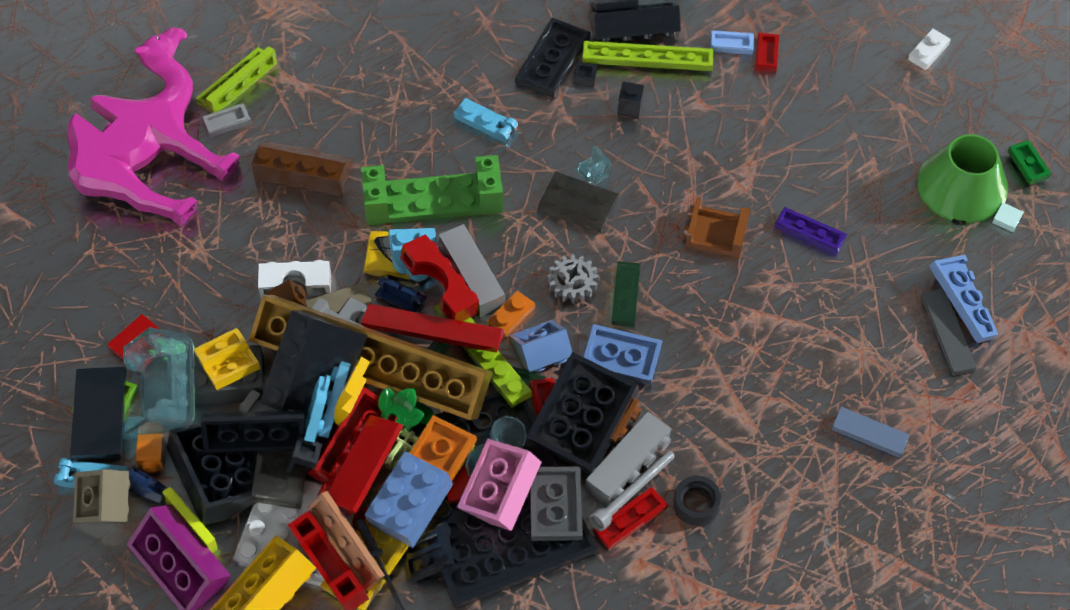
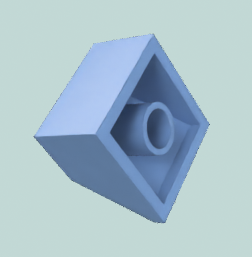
[508,320,572,373]

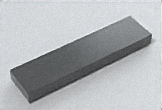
[921,288,977,376]

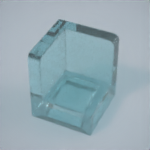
[578,146,611,186]

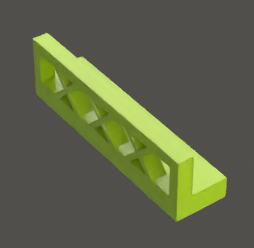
[196,46,277,114]

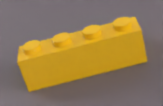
[210,535,316,610]

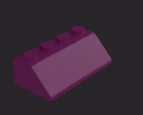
[126,504,231,610]

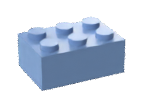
[364,451,453,548]

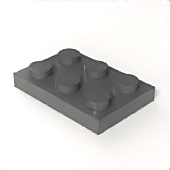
[530,467,583,541]

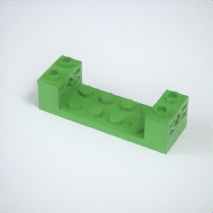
[361,155,503,225]

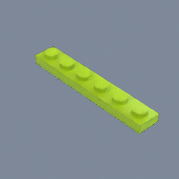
[583,41,713,71]
[433,303,532,408]

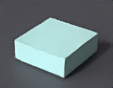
[992,203,1024,232]

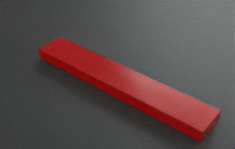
[361,304,504,353]

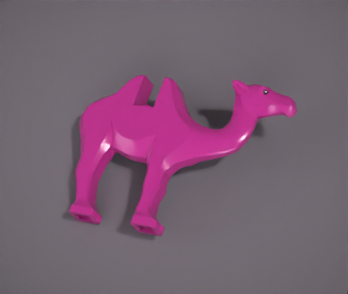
[67,27,240,226]

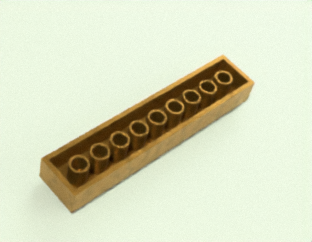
[248,295,493,420]

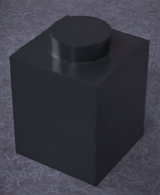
[617,81,644,118]

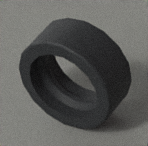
[673,476,722,526]

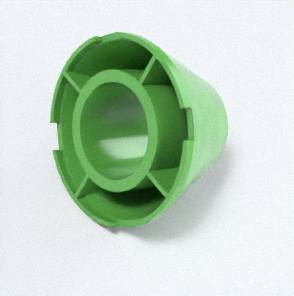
[917,134,1008,223]

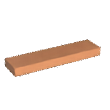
[307,491,385,591]

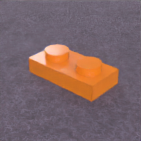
[487,290,535,339]

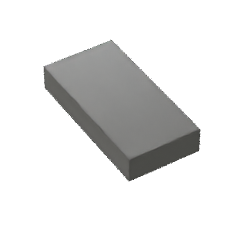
[201,103,251,138]

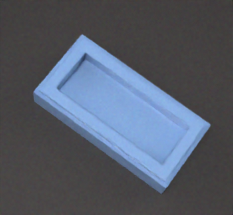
[710,30,754,55]

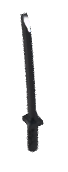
[355,518,405,610]

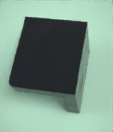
[286,436,322,473]

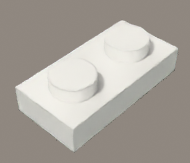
[908,29,951,70]

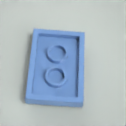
[584,324,663,385]

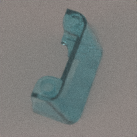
[123,327,195,440]

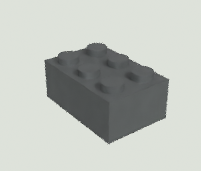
[188,345,265,407]

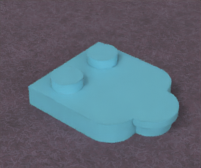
[388,228,438,282]
[304,375,330,442]

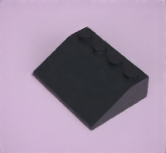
[260,310,367,428]
[526,352,639,475]
[167,422,277,525]

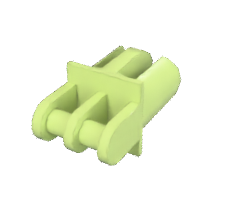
[383,427,418,470]

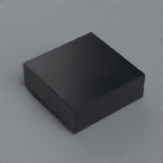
[573,62,597,86]

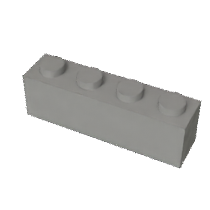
[438,224,505,317]
[585,412,671,506]

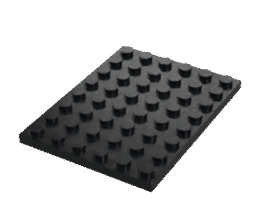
[400,391,598,609]

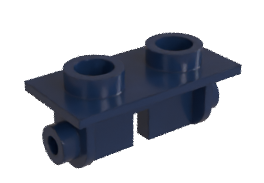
[375,276,427,313]

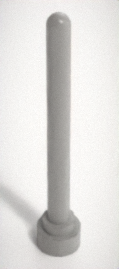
[589,451,674,531]

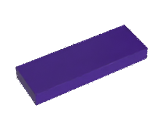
[774,207,847,255]

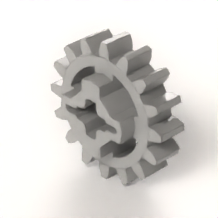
[548,254,599,303]

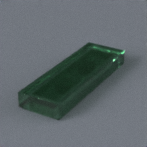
[611,261,641,327]

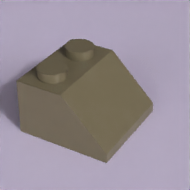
[73,470,130,523]

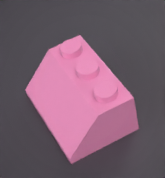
[457,439,541,531]

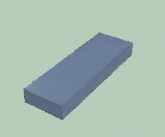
[832,407,910,458]

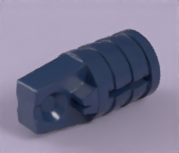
[129,466,167,503]

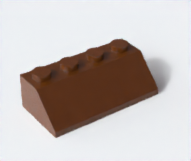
[251,141,354,196]

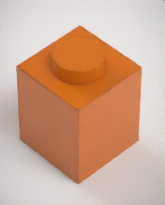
[135,433,167,474]

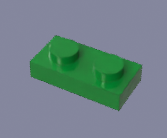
[1007,140,1051,185]

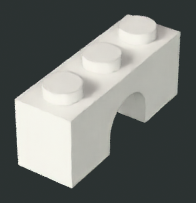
[258,260,331,299]

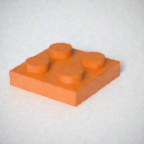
[410,415,477,481]

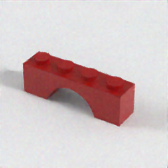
[400,234,479,321]
[288,510,369,610]

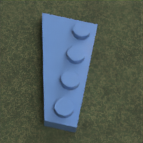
[929,255,998,343]

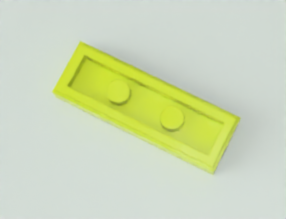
[163,487,218,553]

